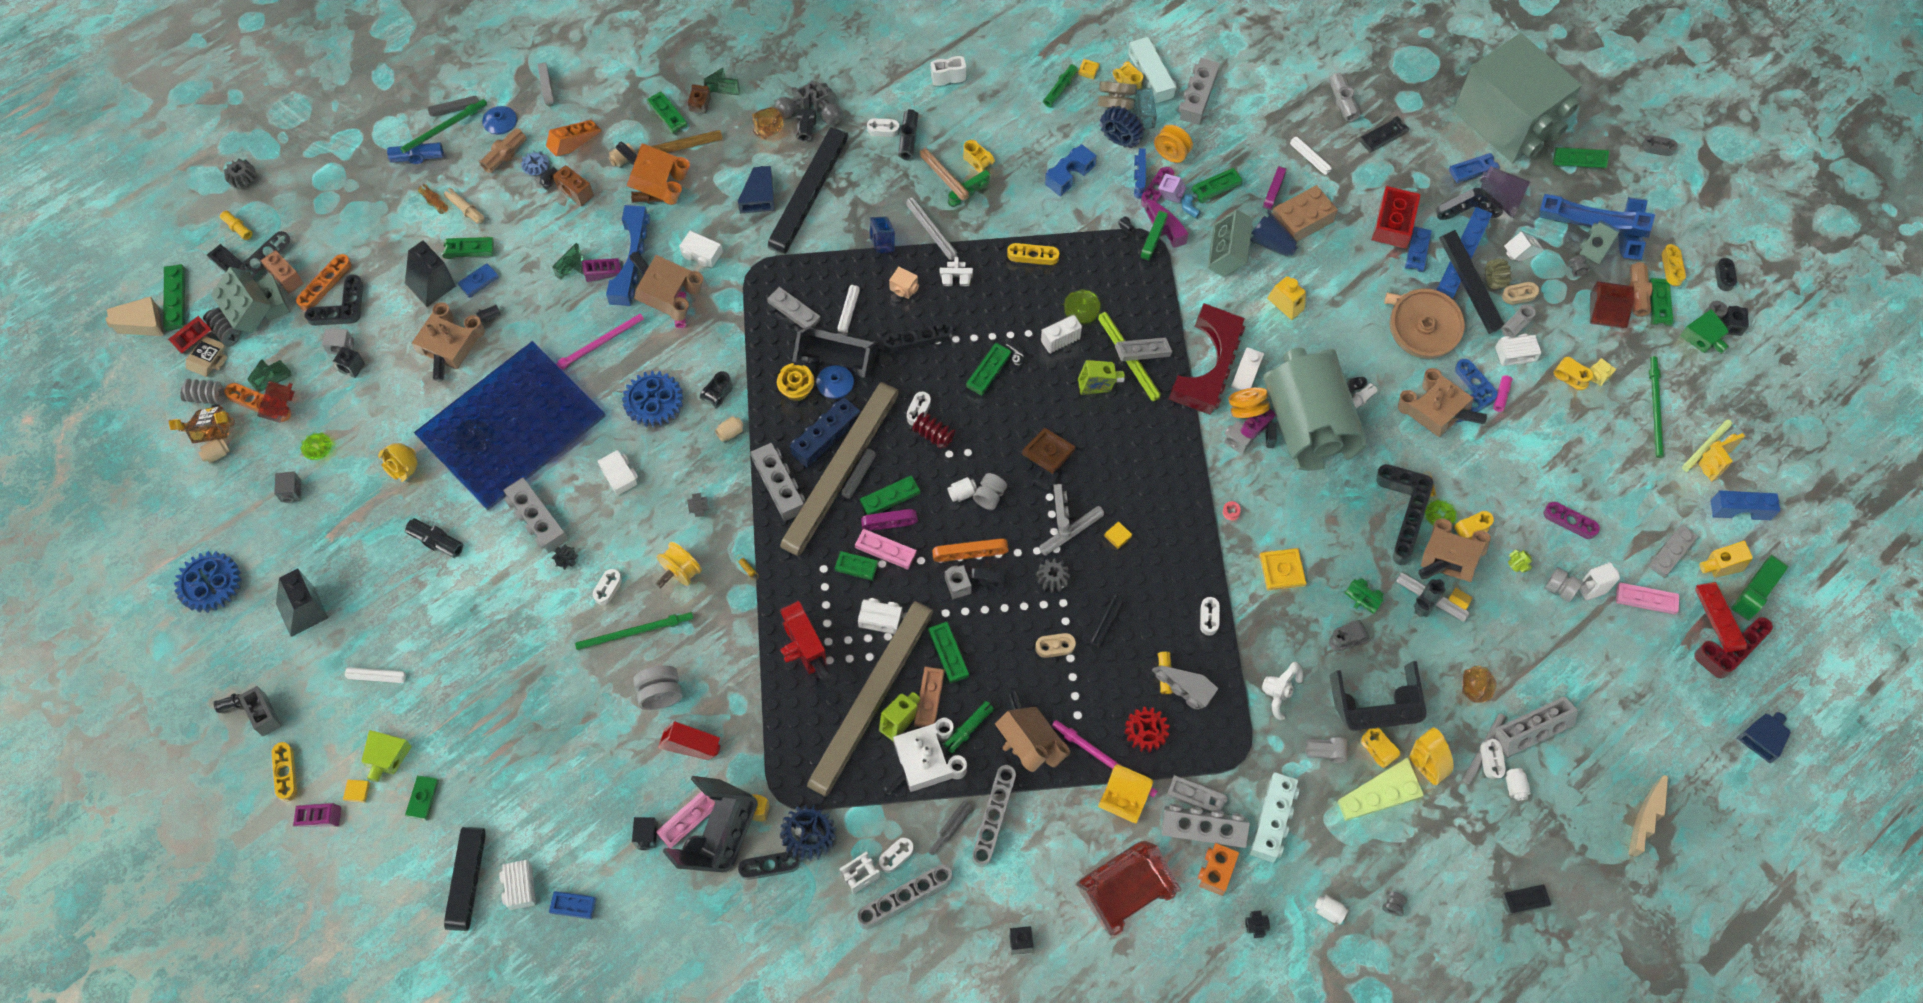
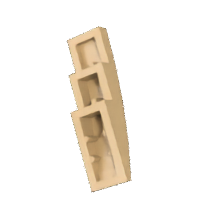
[1629,775,1668,857]

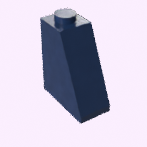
[738,166,775,214]

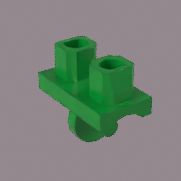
[1344,578,1384,614]

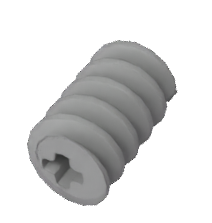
[180,378,226,405]

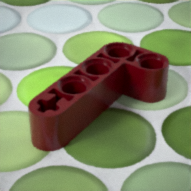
[1694,617,1773,679]

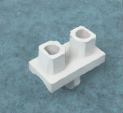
[940,257,973,286]

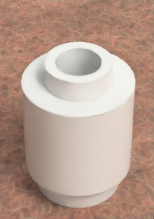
[947,477,977,502]
[1505,768,1531,801]
[1314,894,1348,924]

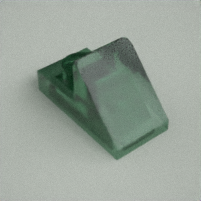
[703,68,740,95]
[552,243,584,280]
[247,359,292,393]

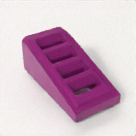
[581,258,621,282]
[293,803,341,827]

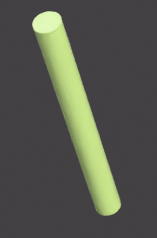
[1682,419,1733,472]

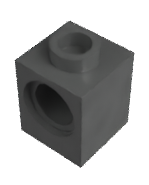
[274,471,301,503]

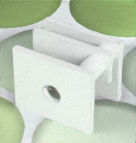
[840,851,880,895]

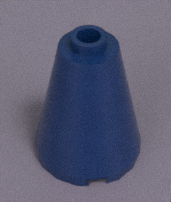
[1250,210,1298,257]

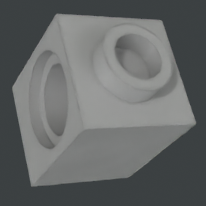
[322,329,354,354]
[1224,421,1254,455]
[945,565,971,599]

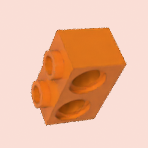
[1197,843,1239,896]

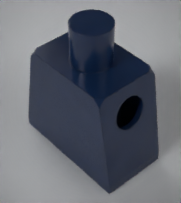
[1736,712,1791,763]

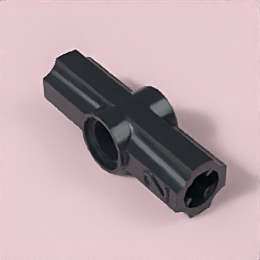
[898,109,919,160]
[405,518,464,559]
[1414,579,1446,617]

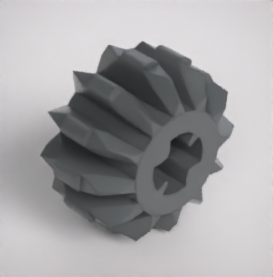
[223,158,257,189]
[1036,558,1070,593]

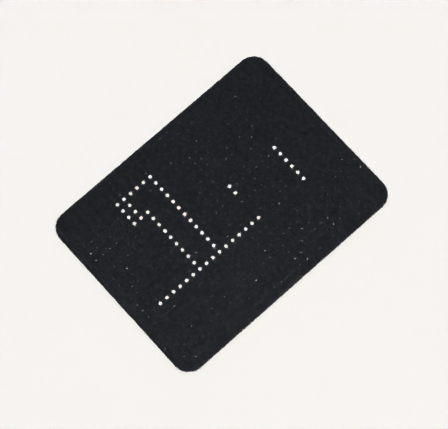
[743,228,1252,811]

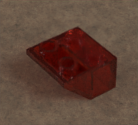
[1590,281,1634,328]

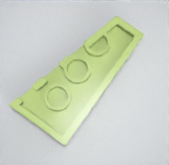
[1338,758,1424,821]

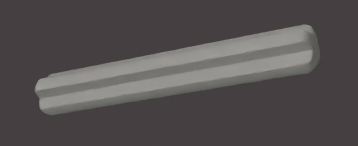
[1039,506,1104,555]
[1396,573,1470,622]

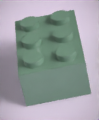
[1207,209,1253,277]
[211,267,272,333]

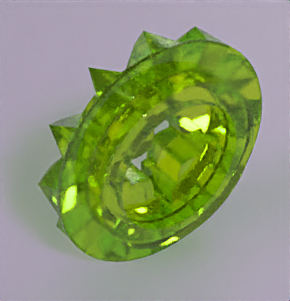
[300,432,332,460]
[1425,499,1457,526]

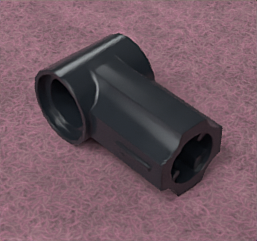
[796,108,816,142]

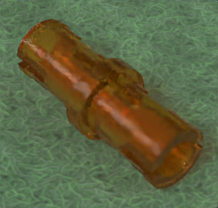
[418,184,448,214]

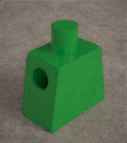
[1680,309,1729,354]

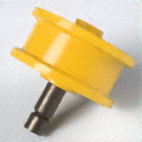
[655,542,702,589]

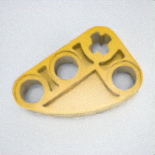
[1409,727,1454,785]

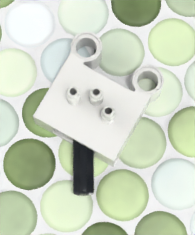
[881,718,967,795]

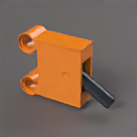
[616,141,690,205]

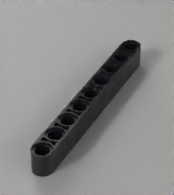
[768,127,848,254]

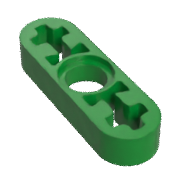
[1140,210,1168,261]

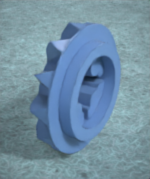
[521,151,549,175]

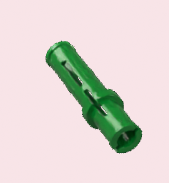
[1043,64,1078,107]
[943,701,994,753]

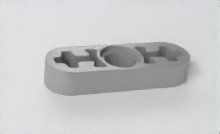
[538,62,555,105]

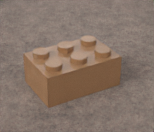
[1272,185,1338,242]

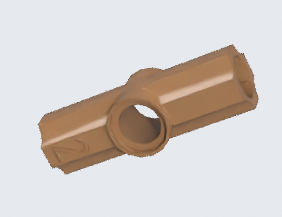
[479,128,527,173]
[1628,262,1652,317]

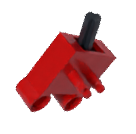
[780,601,832,681]

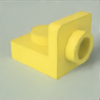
[1590,358,1616,386]

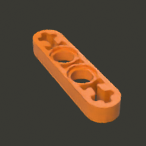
[296,254,352,311]
[224,383,291,422]
[932,539,1009,562]

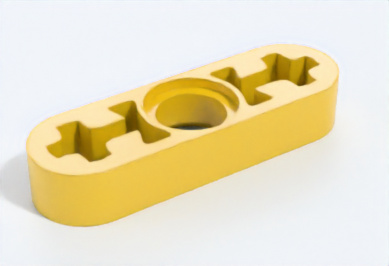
[1007,243,1059,265]
[1661,244,1686,286]
[271,742,297,802]

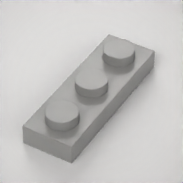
[767,287,821,328]
[1115,338,1172,361]
[1648,525,1698,578]

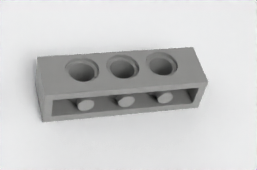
[1178,58,1220,125]
[751,443,806,521]
[504,478,568,553]
[1495,696,1578,757]
[1161,804,1250,848]

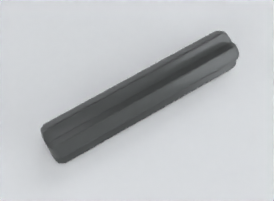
[428,95,479,117]
[842,449,876,499]

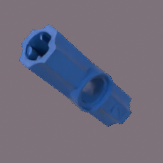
[387,142,444,164]

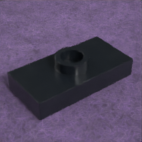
[207,244,245,273]
[1502,884,1552,915]

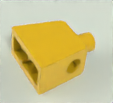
[1267,276,1306,320]
[1699,540,1753,578]

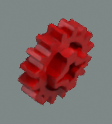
[1125,707,1170,752]

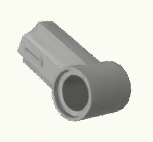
[1501,304,1536,338]
[1306,737,1348,763]

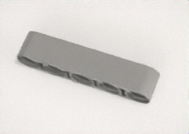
[972,765,1016,867]
[857,865,952,930]

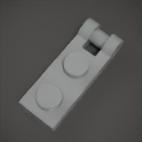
[1054,484,1071,539]
[1166,775,1228,813]

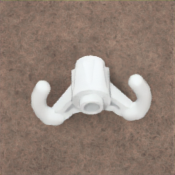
[1262,662,1303,720]

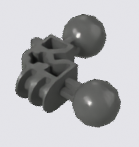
[774,81,843,125]

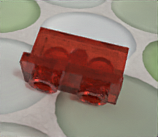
[257,381,295,423]

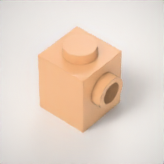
[889,267,919,299]

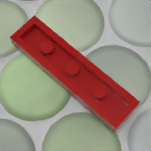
[1695,582,1747,652]

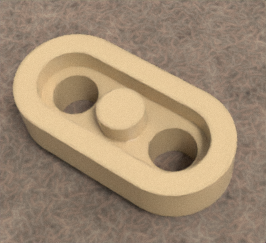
[1502,282,1539,305]
[1035,633,1076,658]

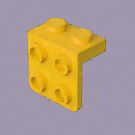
[1698,433,1746,482]
[1098,764,1153,824]

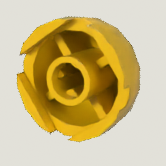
[378,443,418,482]

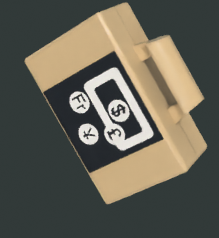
[186,336,227,377]

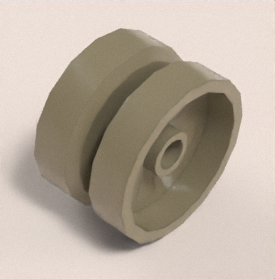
[1097,81,1137,109]

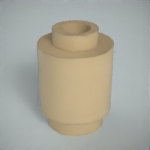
[609,143,636,167]
[715,416,744,442]
[198,438,230,464]

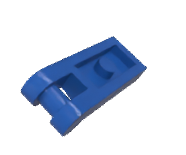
[1134,148,1146,199]
[1449,153,1500,183]
[1405,226,1432,272]

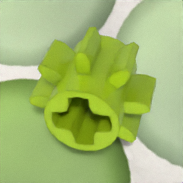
[1508,549,1533,573]

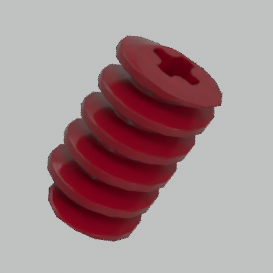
[912,412,956,449]

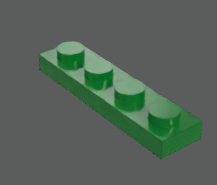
[163,264,185,331]

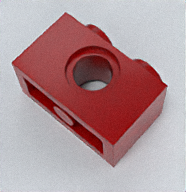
[167,316,211,354]

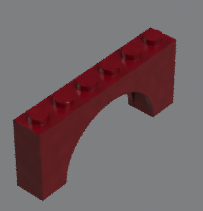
[1169,303,1246,415]

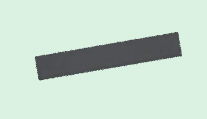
[1439,230,1504,334]

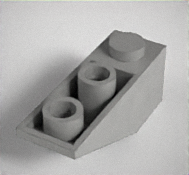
[1152,665,1218,709]

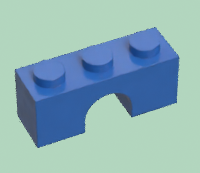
[1045,144,1097,196]
[1710,490,1780,521]

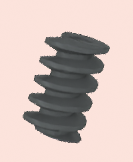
[203,307,242,346]

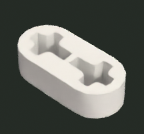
[867,118,900,137]
[907,392,931,426]
[593,569,622,605]
[1200,597,1219,635]
[1480,739,1506,779]
[879,838,914,873]

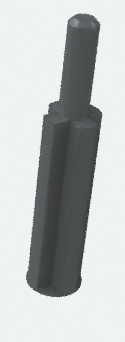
[928,800,973,855]

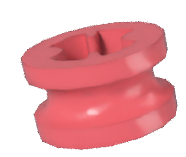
[1223,501,1241,521]

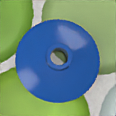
[482,106,517,135]
[817,365,854,399]

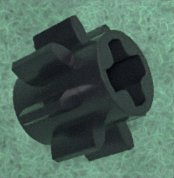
[552,544,578,570]
[1245,910,1270,938]

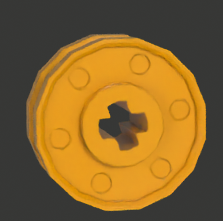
[1154,125,1193,163]
[1228,387,1270,418]

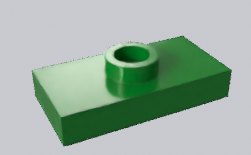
[835,551,878,581]
[405,775,439,820]

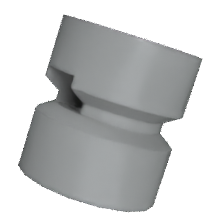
[973,473,1007,510]
[1544,567,1583,603]

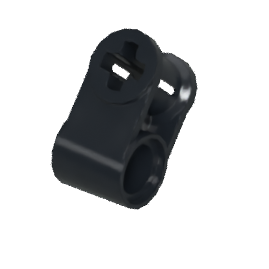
[700,371,733,409]

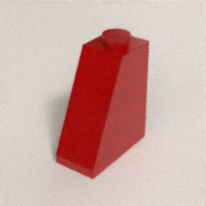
[658,721,721,761]

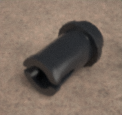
[476,304,501,323]
[213,693,242,713]

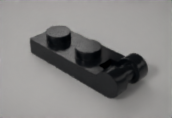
[1359,116,1409,153]

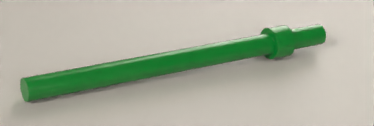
[400,99,487,154]
[1649,356,1664,458]
[575,612,694,650]

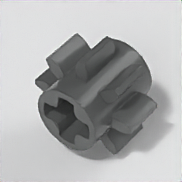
[687,493,709,517]

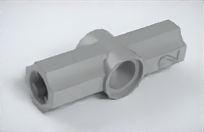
[1329,72,1360,122]

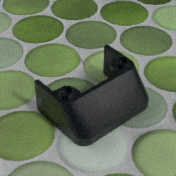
[792,326,880,378]
[1329,661,1427,731]
[663,776,758,872]

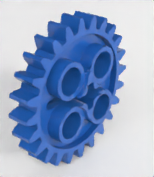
[622,370,684,427]
[174,551,242,613]

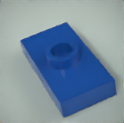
[458,263,499,297]
[549,891,597,920]

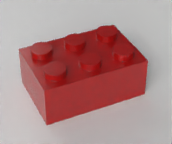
[1371,186,1421,249]

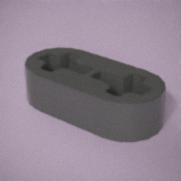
[1642,135,1678,156]

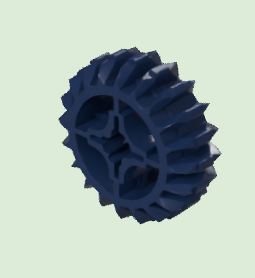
[1099,106,1145,148]
[779,804,836,861]

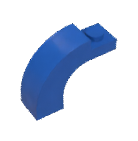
[1618,197,1648,260]

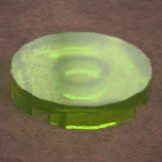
[1064,289,1101,324]

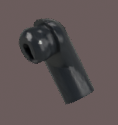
[539,166,557,190]
[1118,216,1135,234]
[1005,341,1024,365]
[1347,377,1367,396]

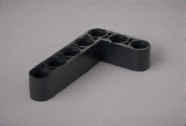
[1376,464,1433,565]

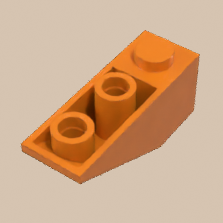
[546,120,601,157]

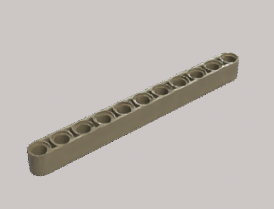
[780,382,899,556]
[807,601,933,797]

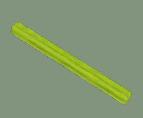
[1098,312,1161,401]

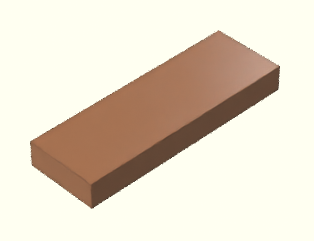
[914,667,945,727]

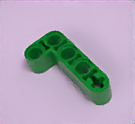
[1731,554,1789,621]

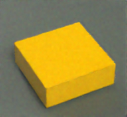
[1078,59,1100,80]
[1104,522,1132,549]
[1448,587,1473,610]
[343,779,370,803]

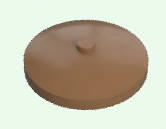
[1389,289,1464,359]

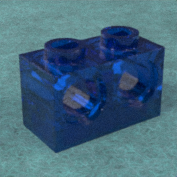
[869,216,895,254]

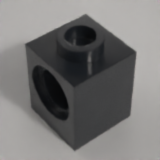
[1722,306,1749,336]
[333,346,365,378]
[632,817,658,851]
[1009,926,1034,955]

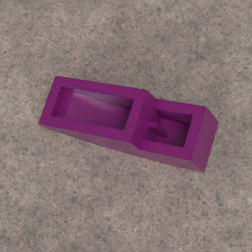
[1145,199,1188,248]

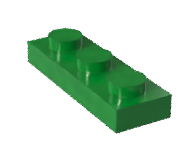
[1552,147,1610,168]
[966,343,1011,396]
[860,475,920,515]
[928,622,969,684]

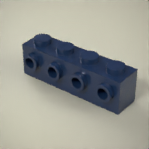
[790,397,860,468]

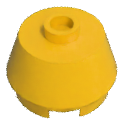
[777,363,814,401]

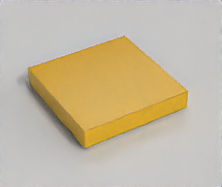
[1259,548,1307,591]

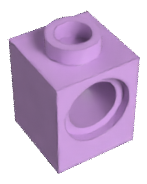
[1158,174,1186,203]

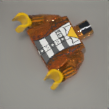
[168,404,235,444]

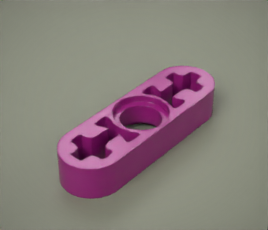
[1263,166,1287,210]
[1141,167,1174,208]
[1240,409,1275,439]
[1543,502,1600,539]
[861,509,918,531]

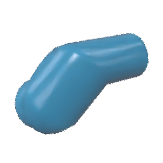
[1181,193,1201,219]

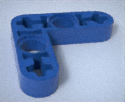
[1455,359,1497,422]

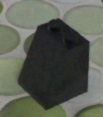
[405,240,456,307]
[276,568,329,637]

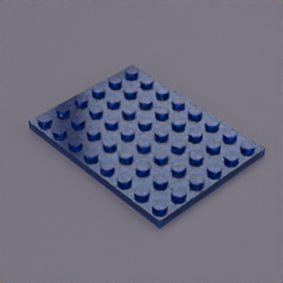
[414,341,606,511]

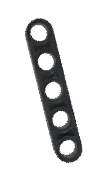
[444,827,486,931]

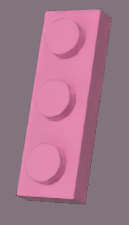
[855,529,916,569]
[1616,582,1679,615]
[656,792,715,848]

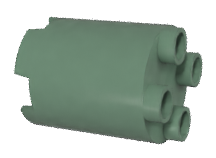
[1263,348,1366,471]

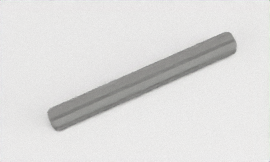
[906,197,957,260]

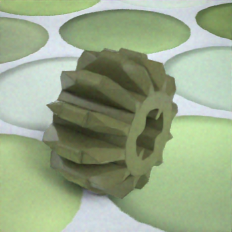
[1484,258,1512,290]

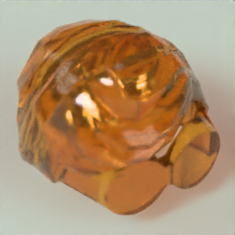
[752,107,784,140]
[1462,666,1497,703]

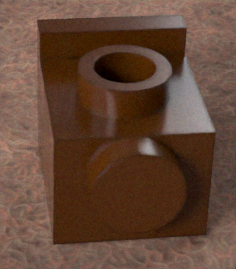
[688,84,711,114]

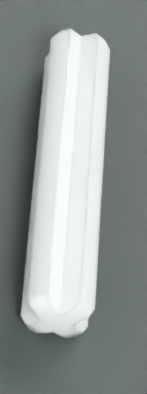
[1290,136,1332,175]
[838,285,860,333]
[345,667,406,683]

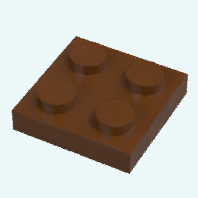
[1022,428,1075,474]

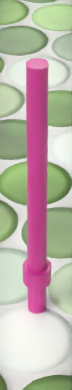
[546,313,644,376]
[1052,720,1158,798]

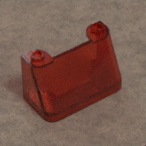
[1076,841,1181,936]

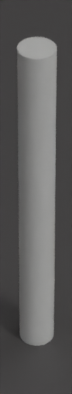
[1462,714,1506,784]

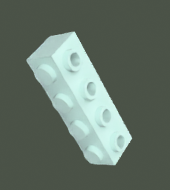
[1128,37,1176,104]
[1249,772,1300,863]

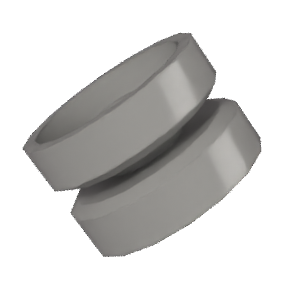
[633,665,683,710]

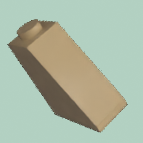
[106,296,164,336]

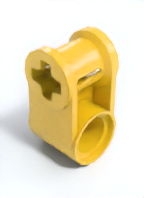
[1113,61,1143,93]
[963,140,995,173]
[1553,357,1593,391]
[1453,511,1494,540]
[1361,728,1401,768]

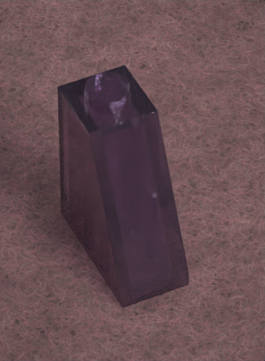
[1480,166,1530,218]

